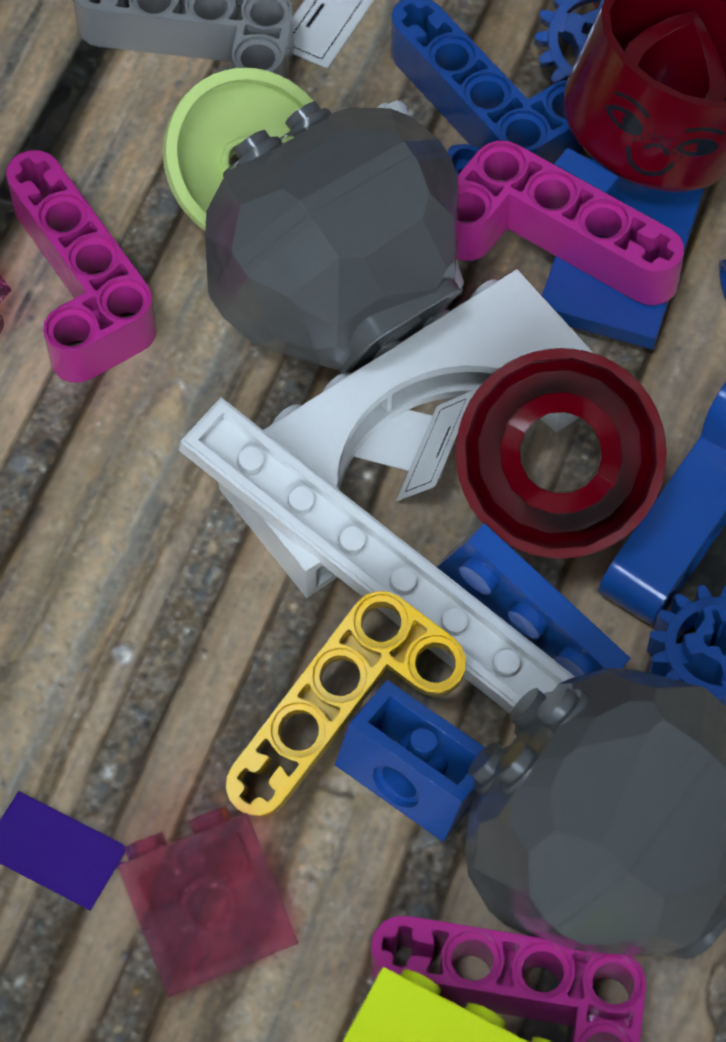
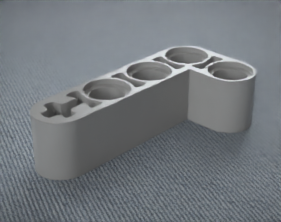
[73,0,294,79]

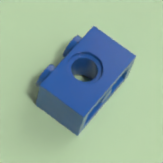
[334,680,485,842]

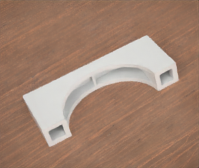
[218,269,593,598]

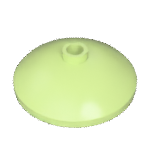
[163,68,314,230]

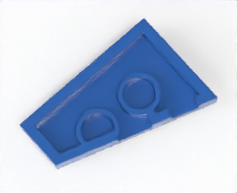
[436,523,631,677]

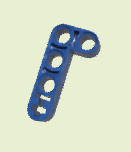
[391,0,585,181]
[598,382,726,626]

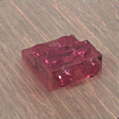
[115,805,298,998]

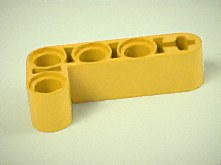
[226,591,466,817]

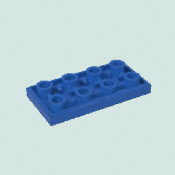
[542,156,705,350]

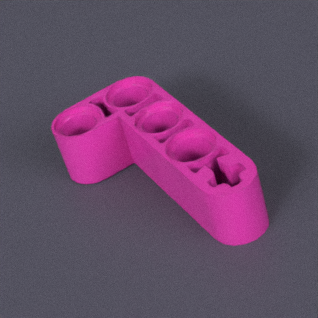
[456,141,684,305]
[6,150,156,383]
[371,916,646,1042]

